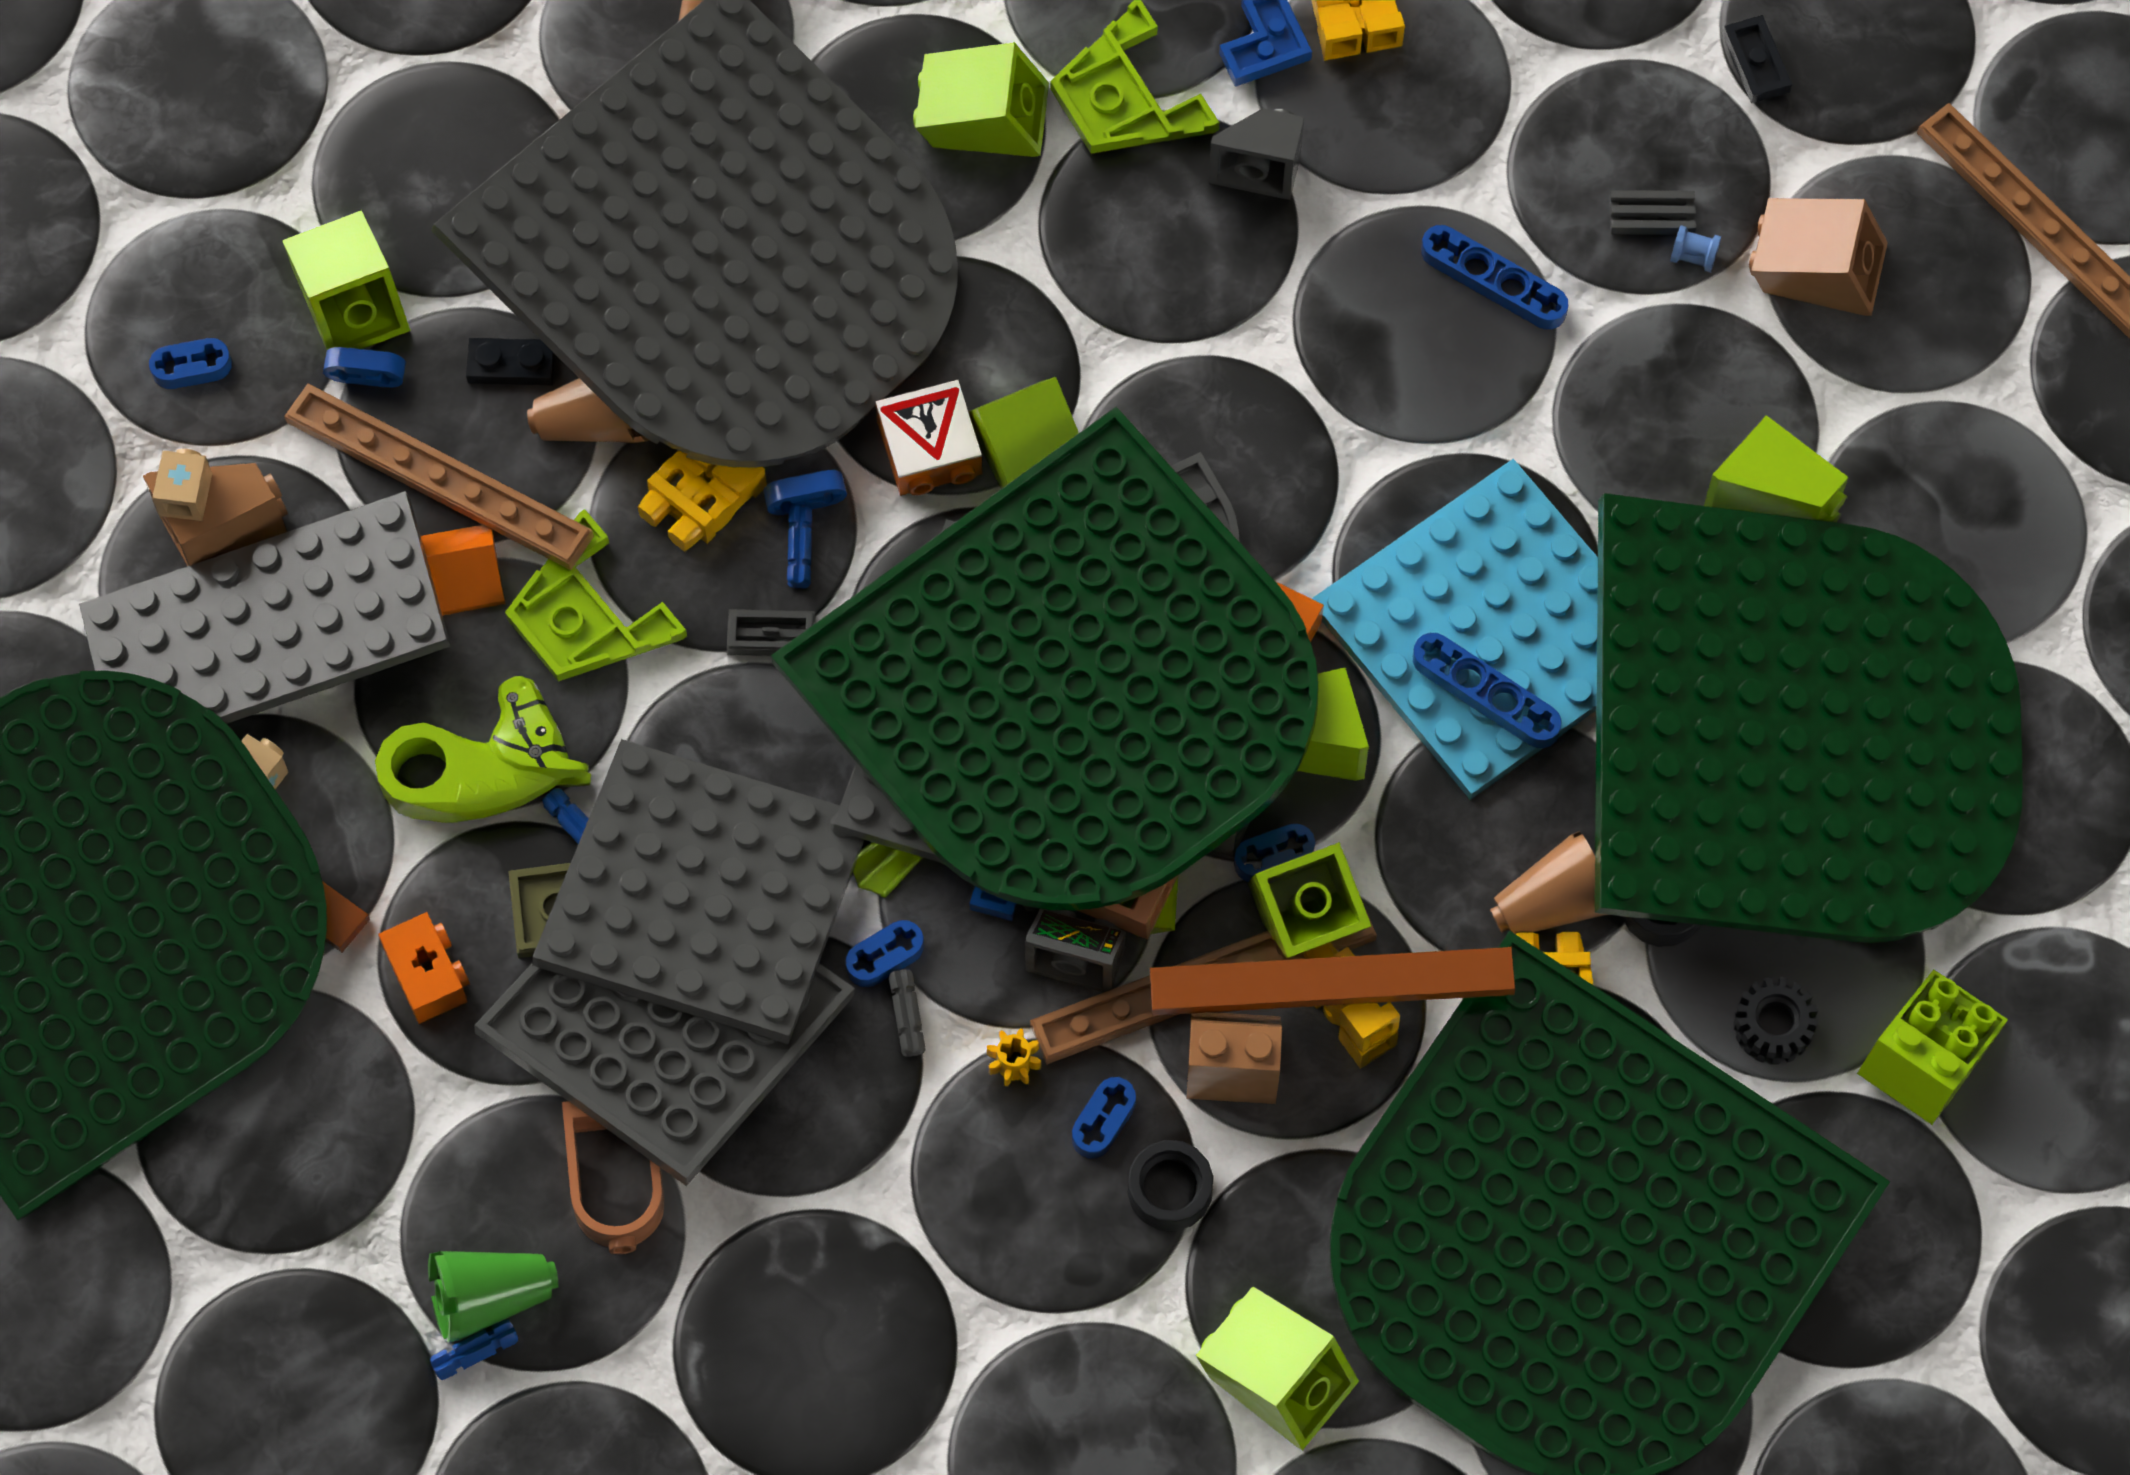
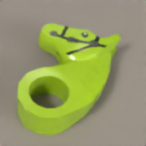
[375,676,591,823]

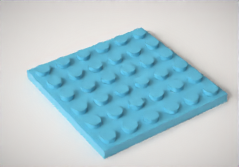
[1312,459,1598,800]

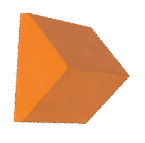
[421,525,505,615]

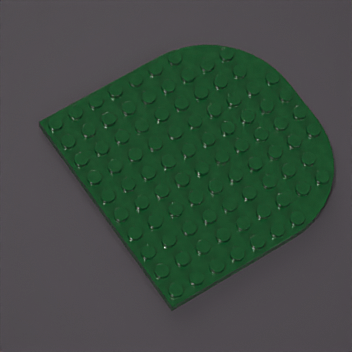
[771,406,1319,910]
[1595,493,2023,943]
[0,671,327,1222]
[1330,931,1891,1475]

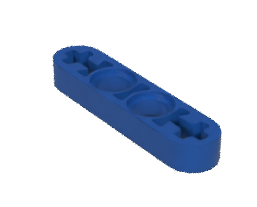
[1421,225,1568,329]
[1412,633,1561,748]

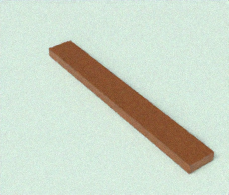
[1150,947,1515,1016]

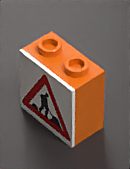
[876,380,982,496]

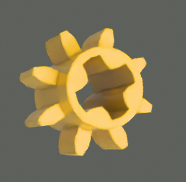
[987,1028,1041,1087]

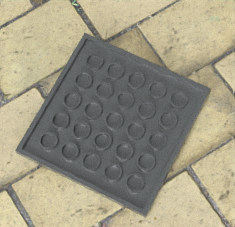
[532,739,864,1044]
[474,963,855,1186]

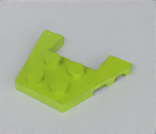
[1050,0,1220,154]
[505,509,687,682]

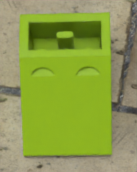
[1857,969,2008,1125]

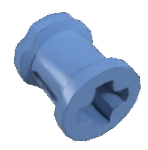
[1670,225,1722,273]

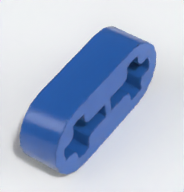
[149,338,232,389]
[323,347,406,387]
[763,470,847,515]
[1234,824,1315,882]
[846,920,924,987]
[1072,1077,1136,1159]

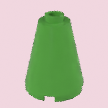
[428,1251,558,1342]

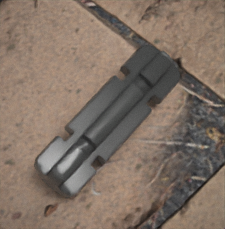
[889,969,926,1057]

